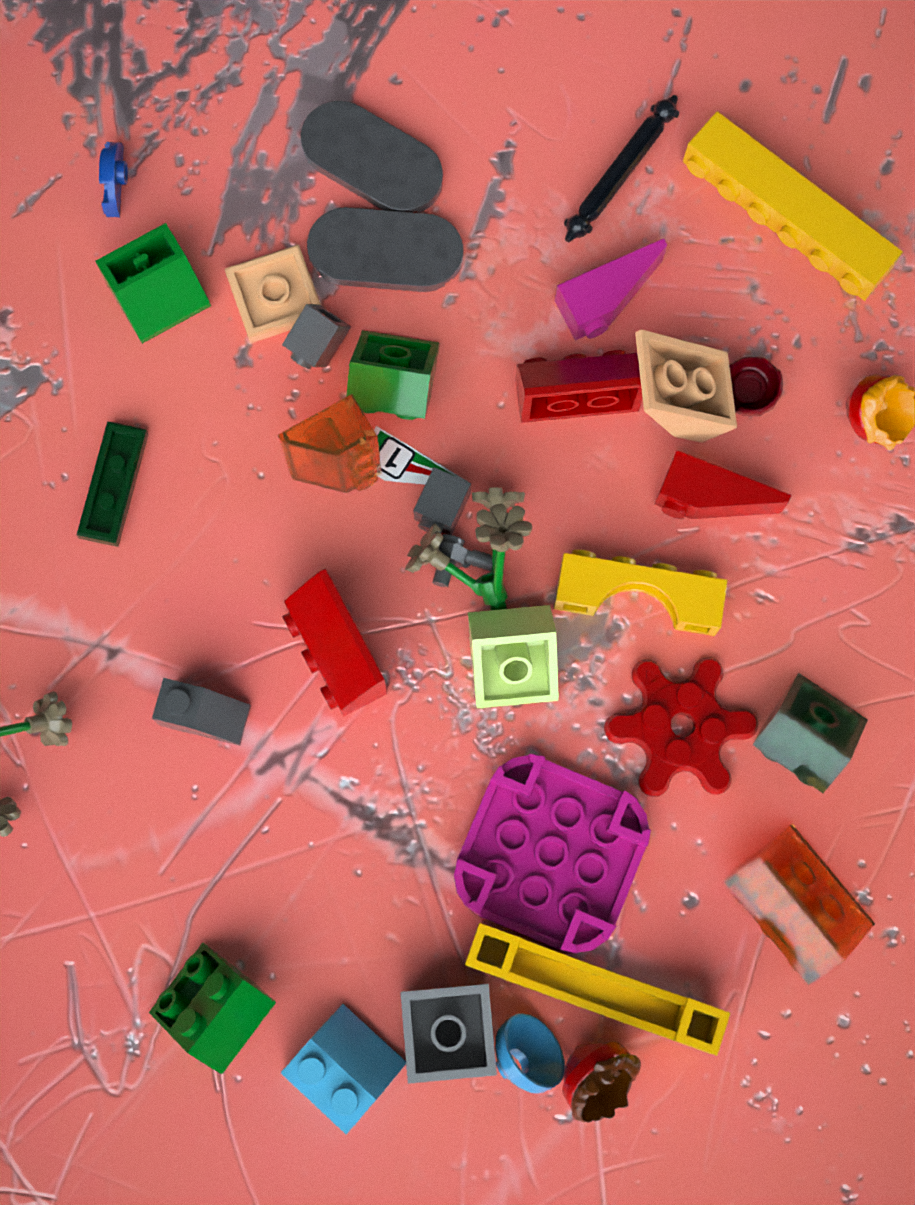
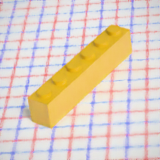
[683,111,903,301]

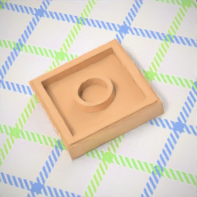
[225,245,321,343]

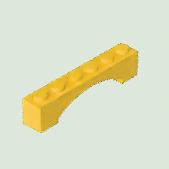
[464,923,730,1056]

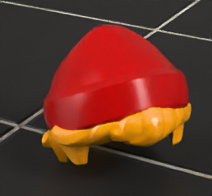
[846,374,915,450]

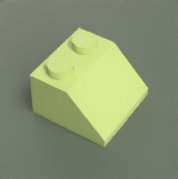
[468,605,559,708]

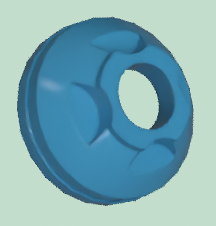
[495,1013,565,1094]

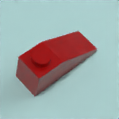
[654,450,791,519]

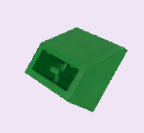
[95,223,211,344]
[149,943,276,1075]

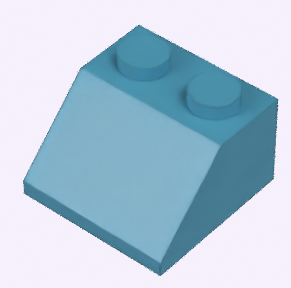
[281,1004,406,1134]

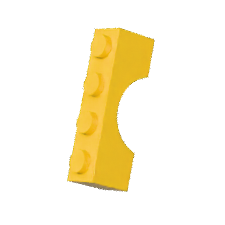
[554,550,728,636]

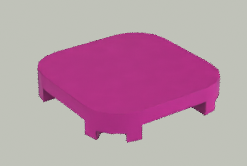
[454,754,651,954]

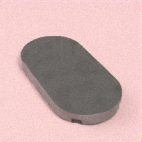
[301,101,443,213]
[307,208,463,292]

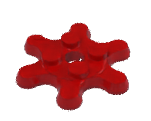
[604,658,758,797]

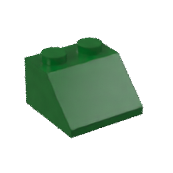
[345,330,440,420]

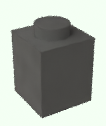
[282,304,351,369]
[413,467,471,535]

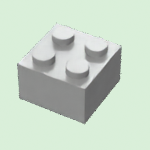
[400,984,497,1084]

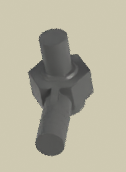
[432,534,492,587]

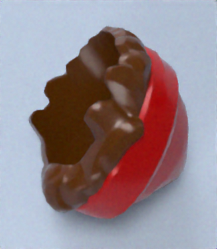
[562,1042,641,1123]

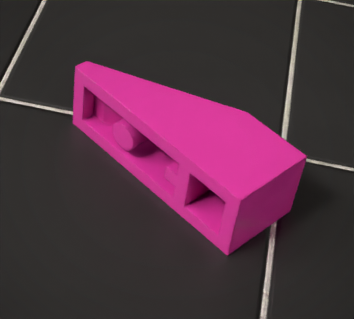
[555,238,667,341]

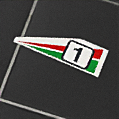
[353,426,468,485]

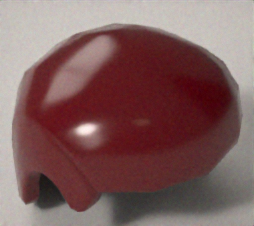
[729,356,783,416]

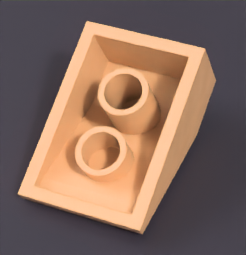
[635,329,737,443]

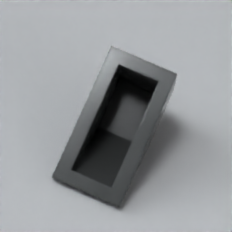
[152,678,251,746]

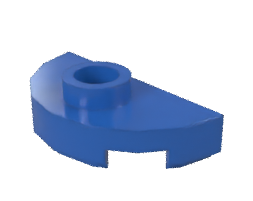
[99,142,128,217]

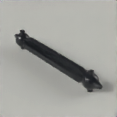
[564,95,679,242]

